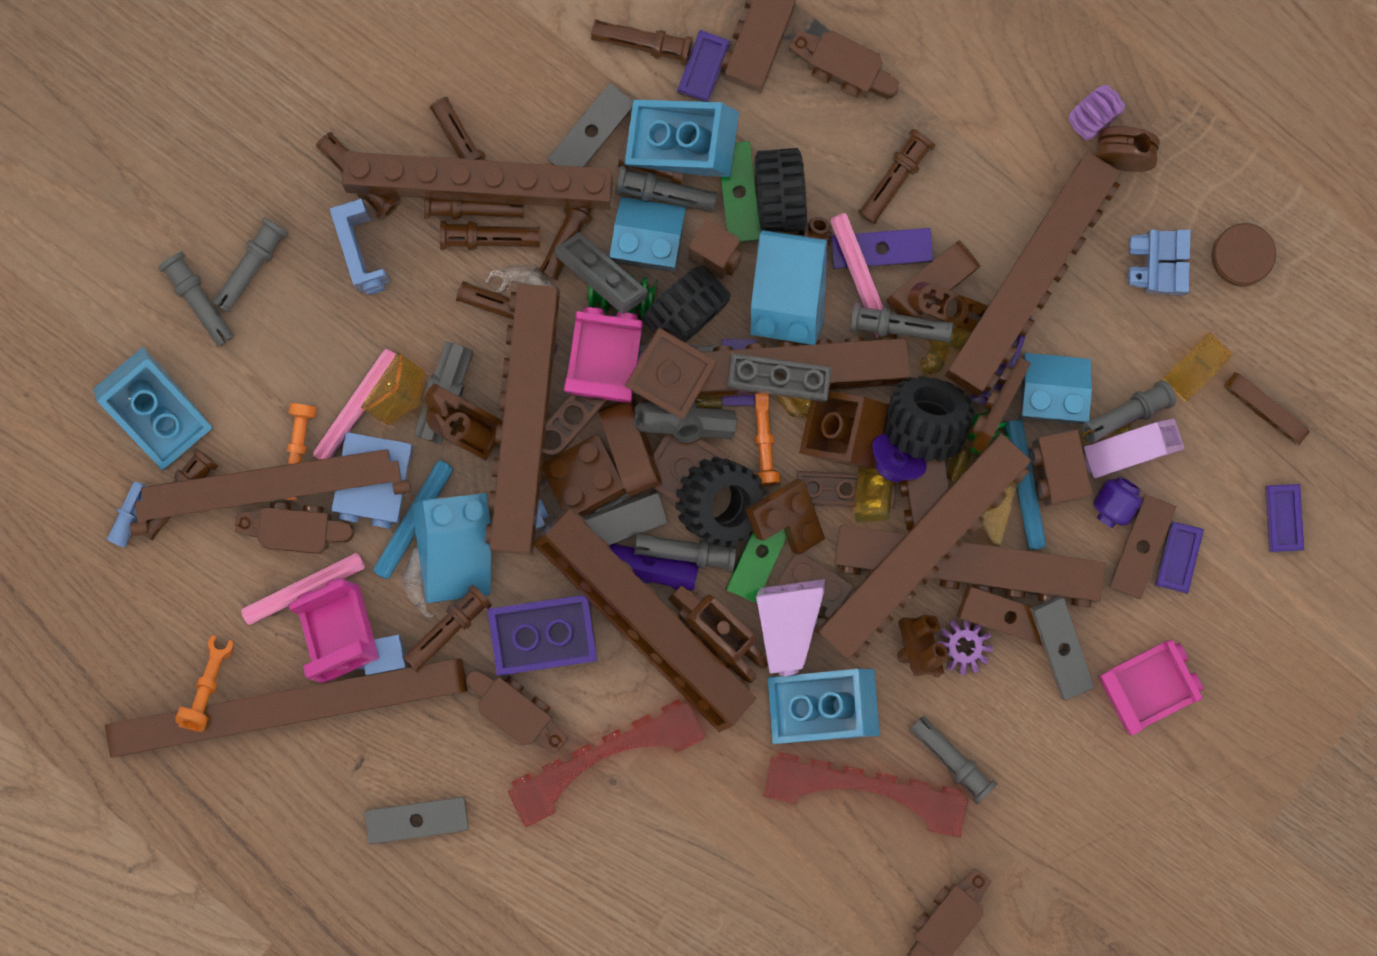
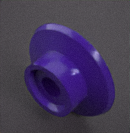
[873,434,927,482]

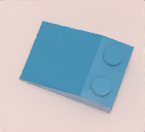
[625,100,739,177]
[750,231,827,345]
[93,346,213,471]
[412,493,491,603]
[768,669,880,744]

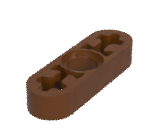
[909,282,988,332]
[1224,372,1310,445]

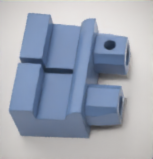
[1127,230,1191,296]

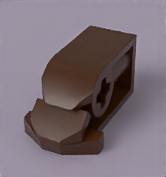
[425,382,503,461]

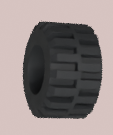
[755,148,807,233]
[643,265,731,343]
[884,376,974,461]
[675,457,767,547]

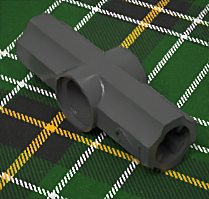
[414,341,473,445]
[634,401,737,443]

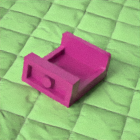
[564,307,643,403]
[288,578,379,684]
[1097,639,1204,736]

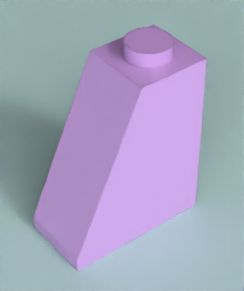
[1084,418,1185,478]
[756,579,826,676]

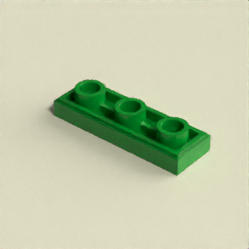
[721,141,761,243]
[725,529,787,604]

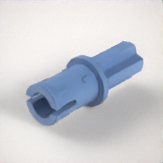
[106,482,147,548]

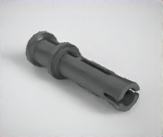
[615,165,717,213]
[212,217,289,313]
[158,251,235,348]
[850,302,953,344]
[1081,380,1176,443]
[634,533,737,573]
[909,716,997,805]

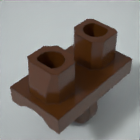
[897,615,949,677]

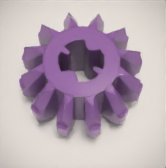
[1068,85,1125,140]
[936,619,993,675]

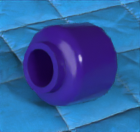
[1093,476,1143,528]

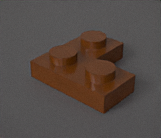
[746,479,825,554]

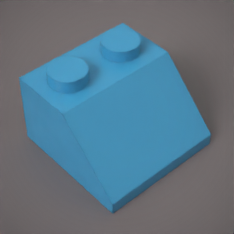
[609,197,686,272]
[1019,353,1092,425]

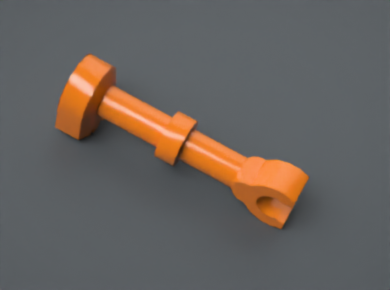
[754,393,781,486]
[286,403,318,501]
[175,635,233,732]

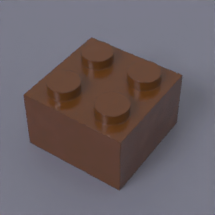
[799,391,889,469]
[1028,430,1092,507]

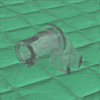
[485,265,555,293]
[399,547,442,619]

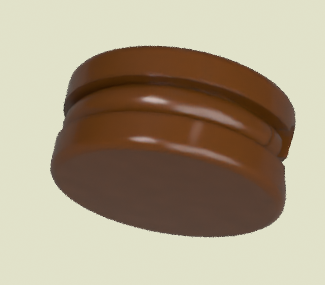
[1095,126,1160,172]
[1211,223,1276,287]

